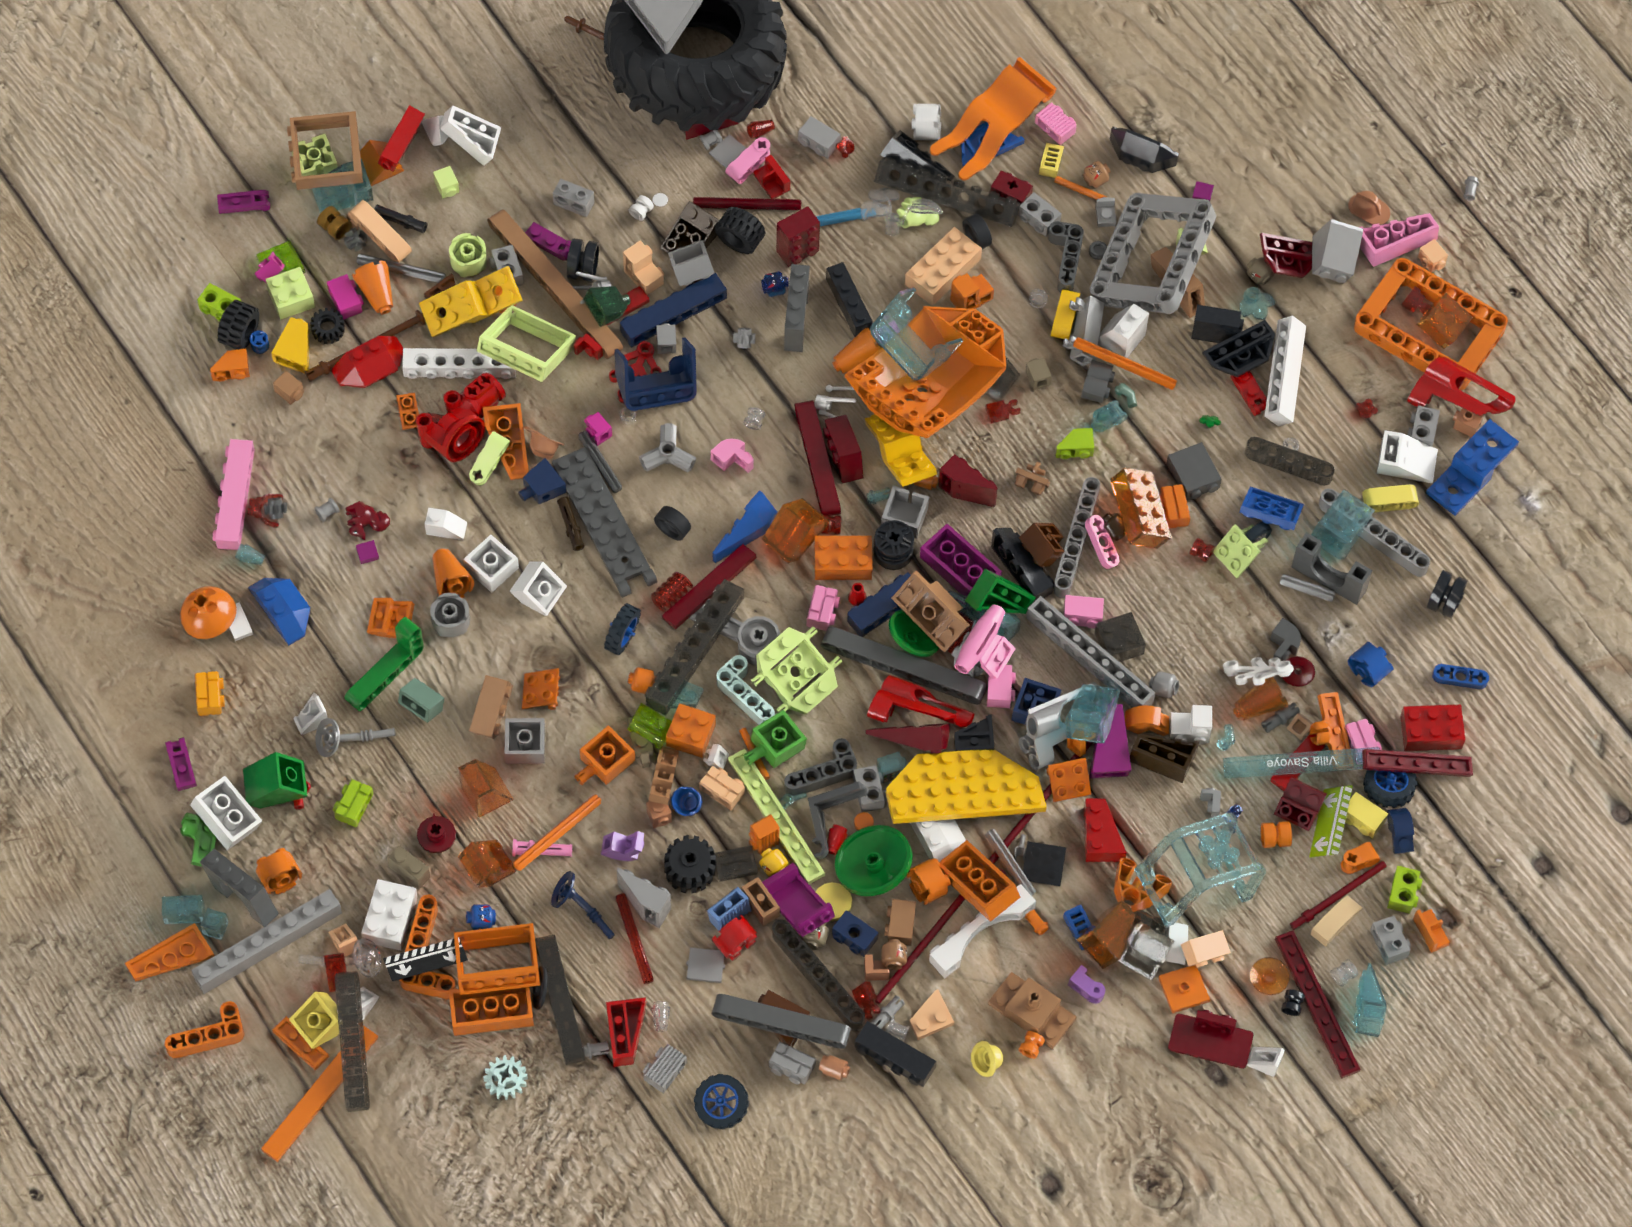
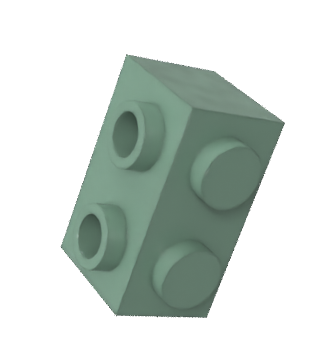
[398,678,444,723]

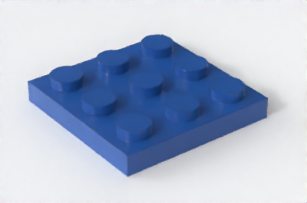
[1239,486,1304,530]

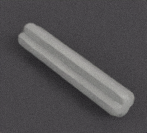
[1280,574,1336,602]

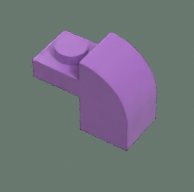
[601,831,644,861]

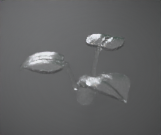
[860,187,943,236]

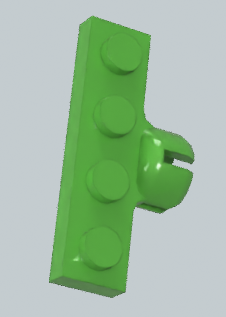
[180,789,216,867]

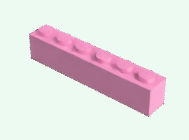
[213,439,255,550]

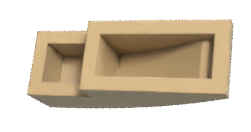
[1310,895,1363,947]

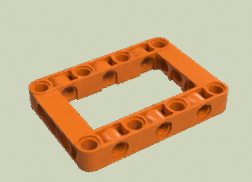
[1354,258,1508,391]

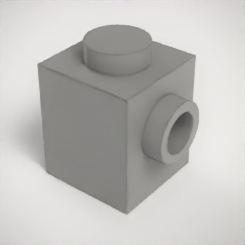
[656,324,676,354]

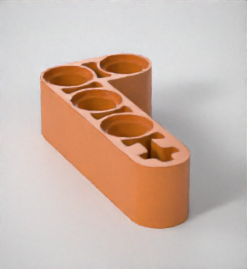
[165,1001,244,1058]

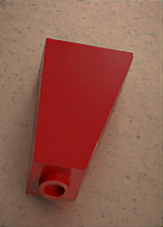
[377,105,425,172]

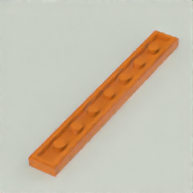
[261,1025,378,1162]

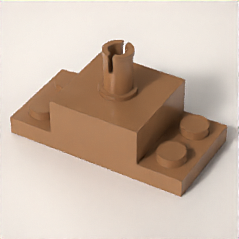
[891,571,970,653]
[988,972,1076,1049]

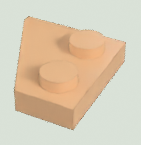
[909,989,954,1040]

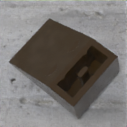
[660,201,719,253]

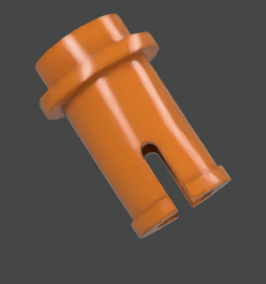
[1025,909,1049,935]

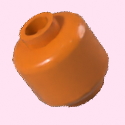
[628,667,657,694]

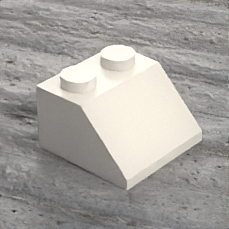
[510,562,567,616]

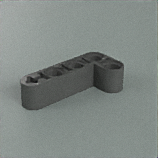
[1048,221,1084,293]
[784,738,857,797]

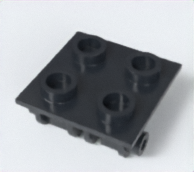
[1023,841,1066,886]

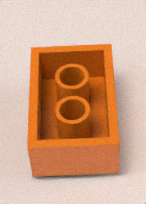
[814,536,873,580]

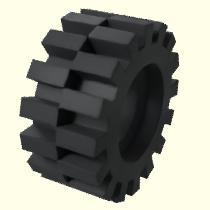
[310,308,345,344]

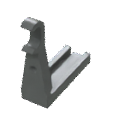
[808,781,868,859]

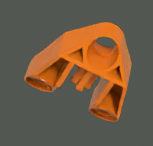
[1114,858,1172,913]

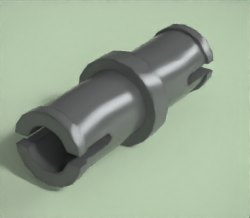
[1261,702,1300,733]

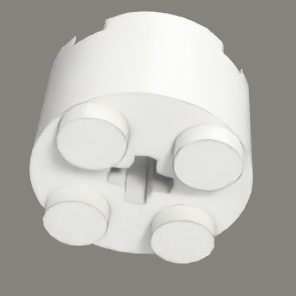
[912,104,941,140]

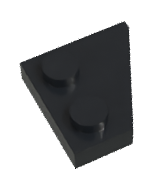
[954,714,995,751]

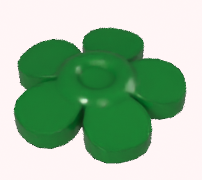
[1199,415,1221,428]

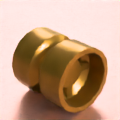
[317,206,352,240]

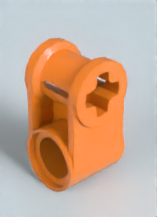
[1340,842,1380,874]

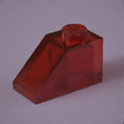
[324,953,349,992]

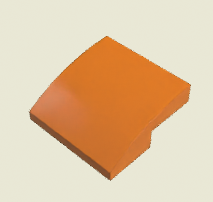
[367,598,415,638]

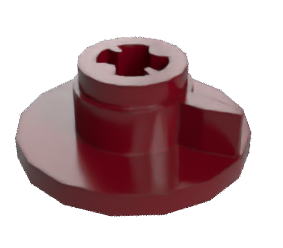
[417,813,456,853]

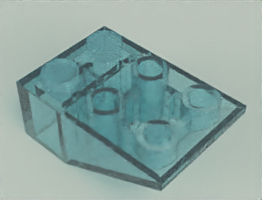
[312,159,373,213]
[1311,489,1375,560]
[1065,684,1120,744]
[1352,963,1387,1037]

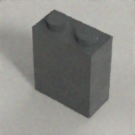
[1166,442,1222,500]

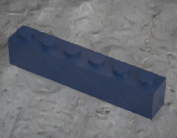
[620,273,727,348]

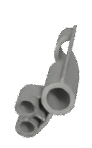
[1019,682,1099,770]

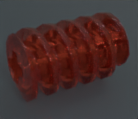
[651,572,693,612]

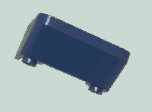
[615,337,697,411]

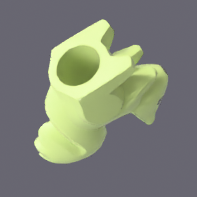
[894,196,939,228]

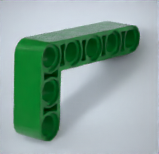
[344,617,424,711]

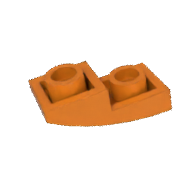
[396,392,419,430]

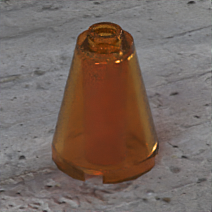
[1232,676,1289,721]

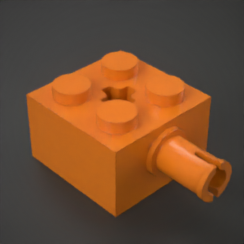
[574,725,635,785]

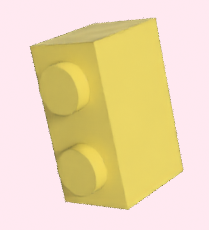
[1345,792,1388,838]

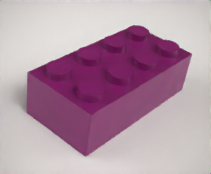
[920,524,1002,598]

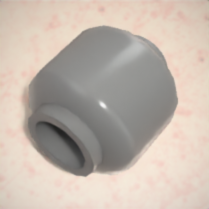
[1149,672,1179,698]

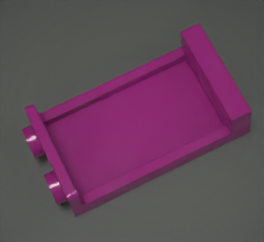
[762,863,835,937]

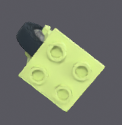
[1212,522,1272,578]

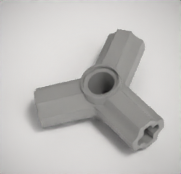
[639,423,696,472]

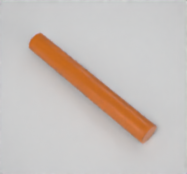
[1054,176,1107,200]
[739,728,770,780]

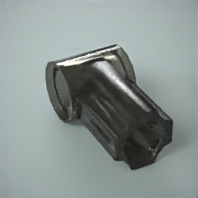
[1129,910,1170,943]

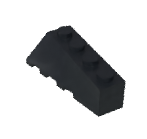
[991,528,1054,603]

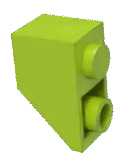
[1055,428,1094,459]

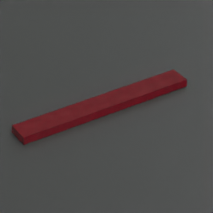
[1275,930,1361,1079]

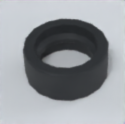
[962,214,992,249]
[654,506,691,541]

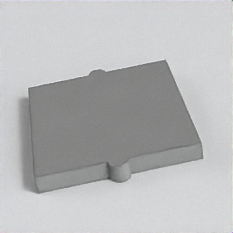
[709,135,747,168]
[686,948,725,983]

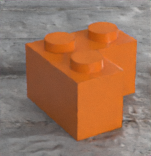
[950,273,994,309]

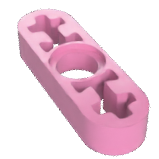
[1085,515,1119,569]

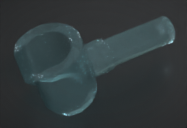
[779,793,807,809]

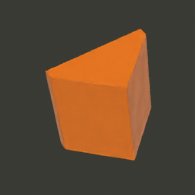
[360,140,404,186]

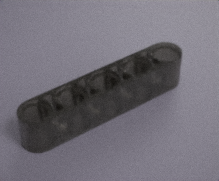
[1245,437,1335,486]

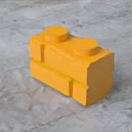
[195,671,225,716]

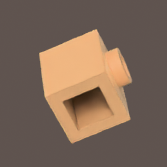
[1418,239,1448,273]

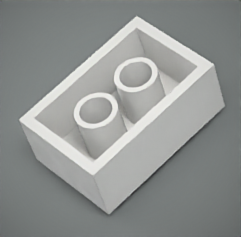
[190,776,262,850]
[361,879,418,951]

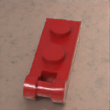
[1230,371,1267,416]

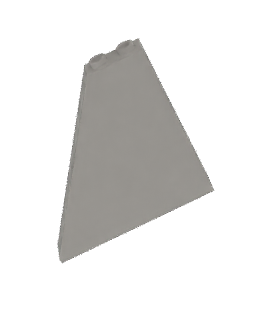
[625,0,703,54]

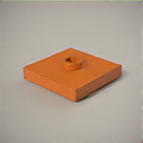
[1158,965,1210,1013]

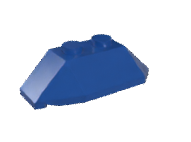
[248,578,310,646]

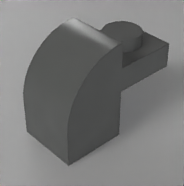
[1270,618,1301,661]

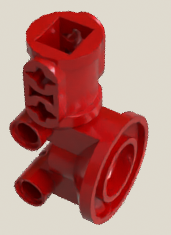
[415,373,506,462]

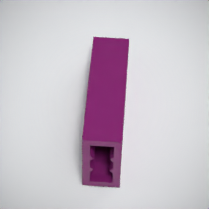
[1089,702,1132,779]

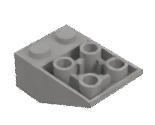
[617,868,671,928]

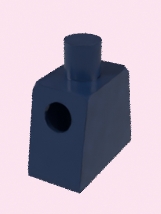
[518,458,566,504]

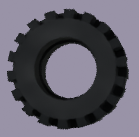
[715,207,766,254]
[217,300,260,350]

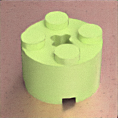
[449,233,487,278]

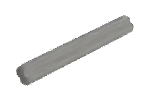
[985,829,1036,896]

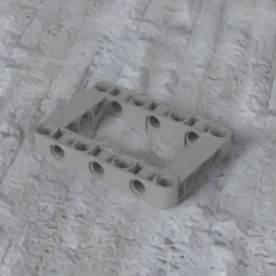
[1090,193,1216,314]

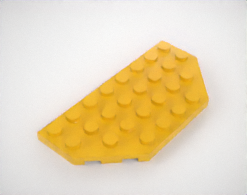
[885,750,1047,824]

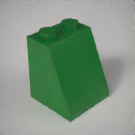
[243,752,307,809]

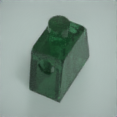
[583,286,631,327]

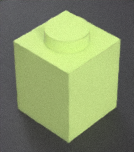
[433,166,459,199]

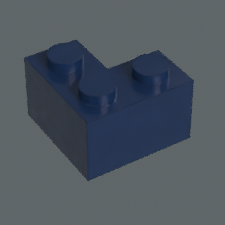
[1012,678,1062,725]

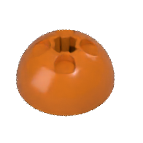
[180,586,237,639]

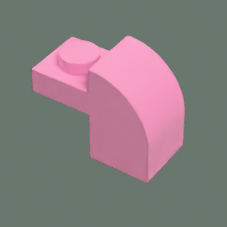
[711,439,754,473]

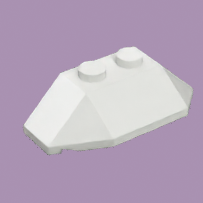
[910,819,966,862]

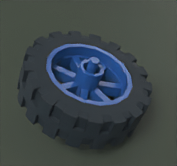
[604,603,641,655]
[1363,770,1417,808]
[694,1074,749,1129]

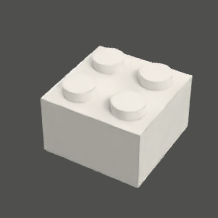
[464,535,519,593]

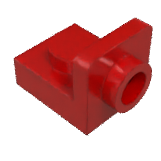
[573,333,603,360]

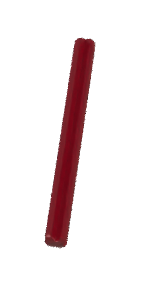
[693,197,802,210]

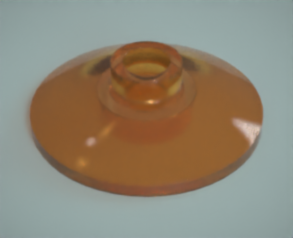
[1250,957,1290,995]

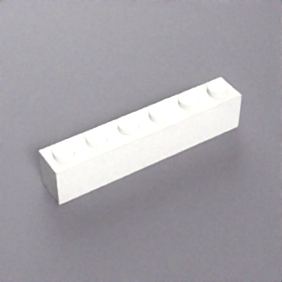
[1265,316,1306,426]

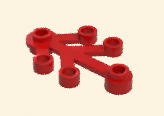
[609,341,662,404]

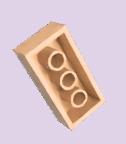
[905,227,982,306]

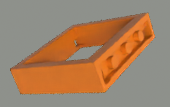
[454,923,540,995]

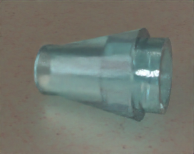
[235,544,265,566]

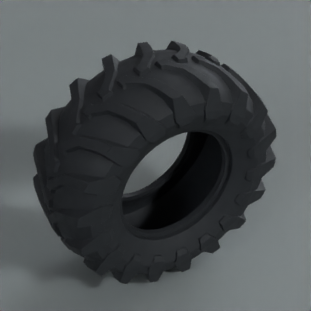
[604,0,787,131]

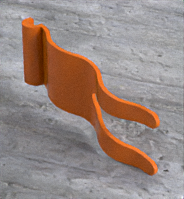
[930,57,1056,181]

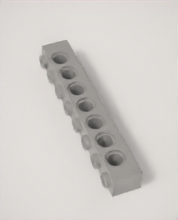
[1026,596,1155,708]

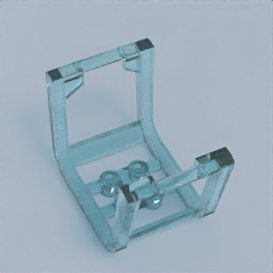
[1134,813,1266,927]

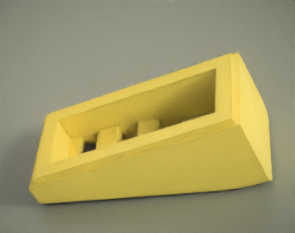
[1039,143,1064,178]

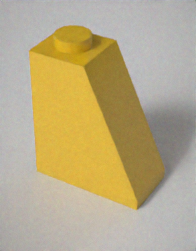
[271,317,309,374]

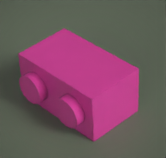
[327,274,364,320]

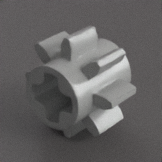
[733,328,756,348]

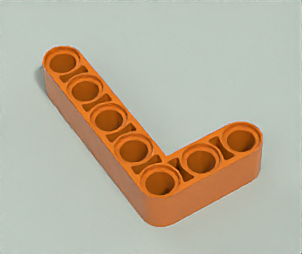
[399,895,456,999]

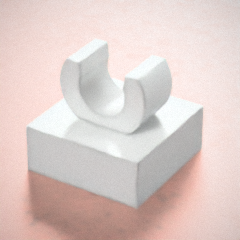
[703,744,729,769]

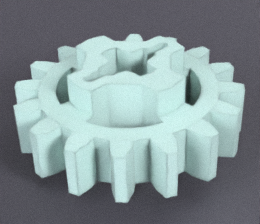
[483,1055,528,1100]

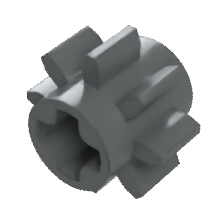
[344,227,367,252]
[264,498,287,519]

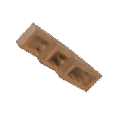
[648,746,679,805]

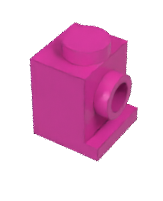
[255,252,285,283]
[584,412,612,446]

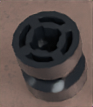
[1281,989,1305,1016]

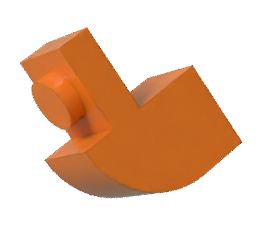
[1125,705,1169,736]

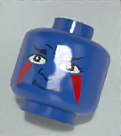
[466,904,496,930]

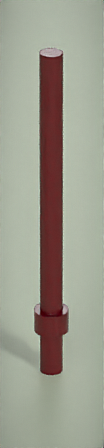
[1290,861,1387,930]

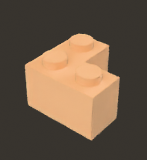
[623,240,664,295]

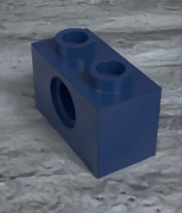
[832,910,878,957]

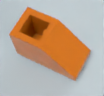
[210,349,250,382]

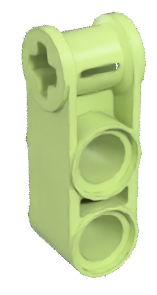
[469,431,510,485]

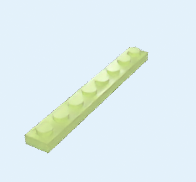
[728,749,825,884]

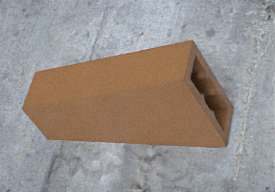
[1151,247,1205,318]

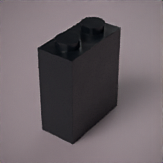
[1191,305,1244,343]

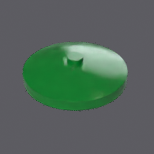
[835,825,913,896]

